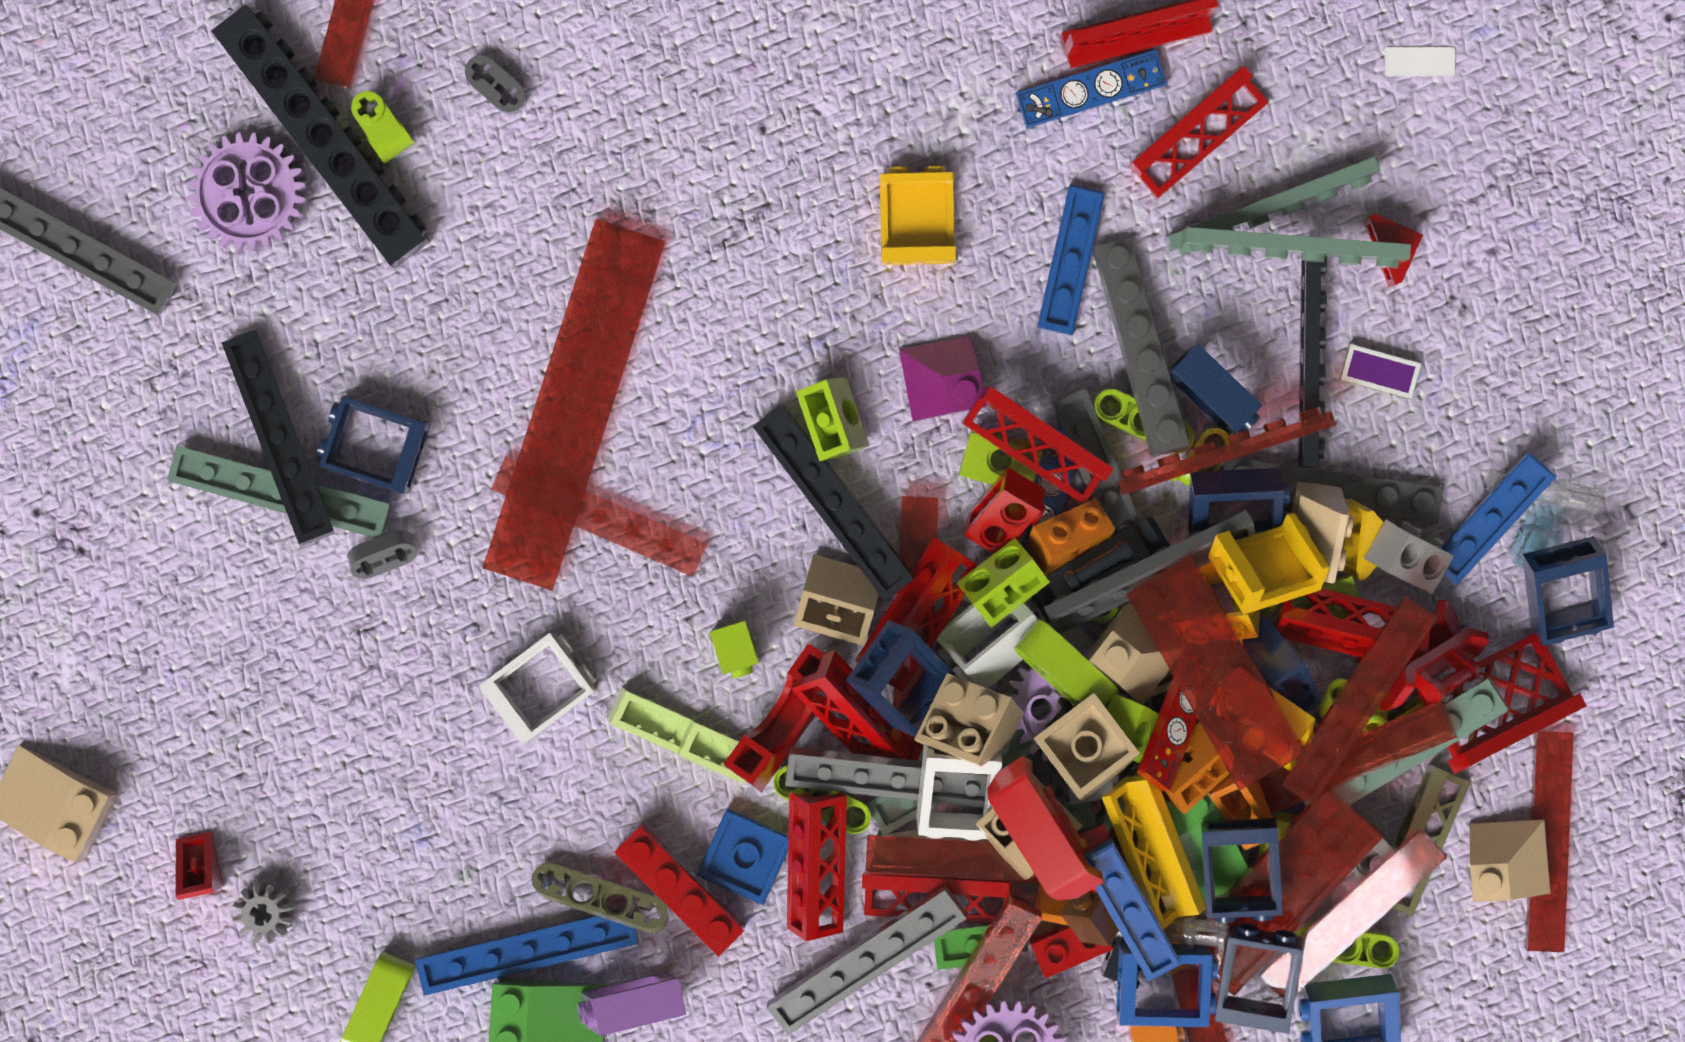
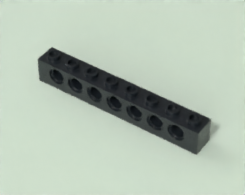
[211,4,430,269]

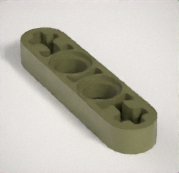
[532,863,669,933]

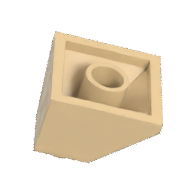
[1085,602,1185,705]
[1033,693,1140,802]
[1469,819,1551,902]

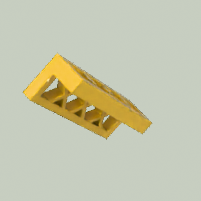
[1102,775,1206,930]

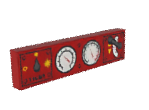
[1137,641,1220,791]

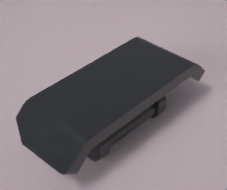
[1032,516,1170,624]

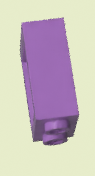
[577,972,686,1036]

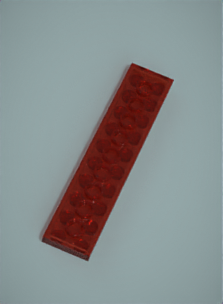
[482,218,666,591]

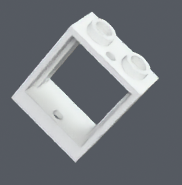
[936,603,1038,689]
[479,632,597,745]
[916,745,1002,841]

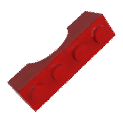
[723,643,827,792]
[614,822,746,957]

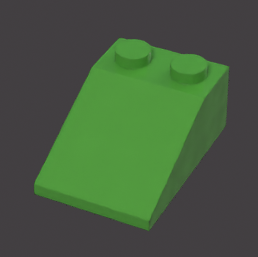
[1164,793,1254,902]
[489,978,606,1042]

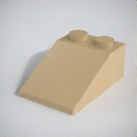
[0,745,118,863]

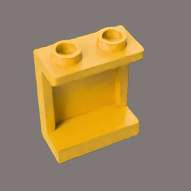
[880,166,956,265]
[1208,512,1329,615]

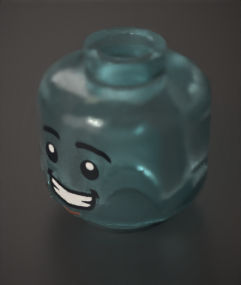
[1508,518,1564,569]

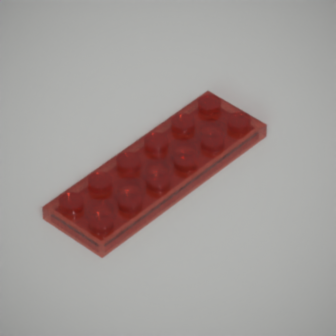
[1127,556,1307,790]
[1180,785,1384,996]

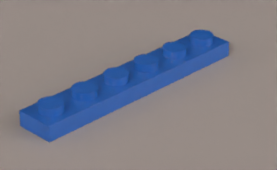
[415,908,639,996]

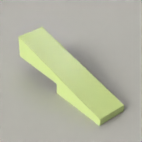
[606,687,746,784]

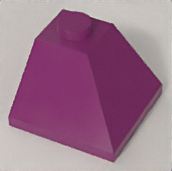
[899,336,986,422]

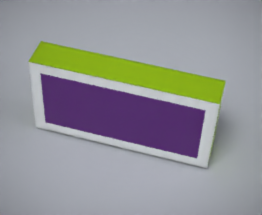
[1339,344,1421,399]

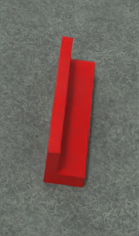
[1129,66,1269,199]
[961,386,1114,504]
[854,537,978,692]
[1274,588,1432,668]
[791,650,923,761]
[787,789,847,941]
[862,870,1013,924]

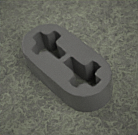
[465,55,527,115]
[347,530,418,579]

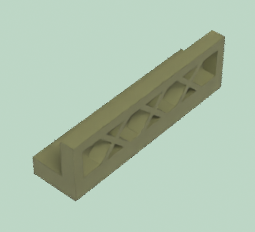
[1371,764,1471,917]

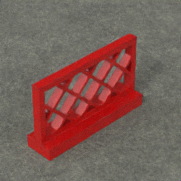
[1061,0,1219,70]
[1417,633,1587,774]

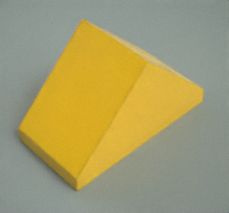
[1342,498,1384,580]

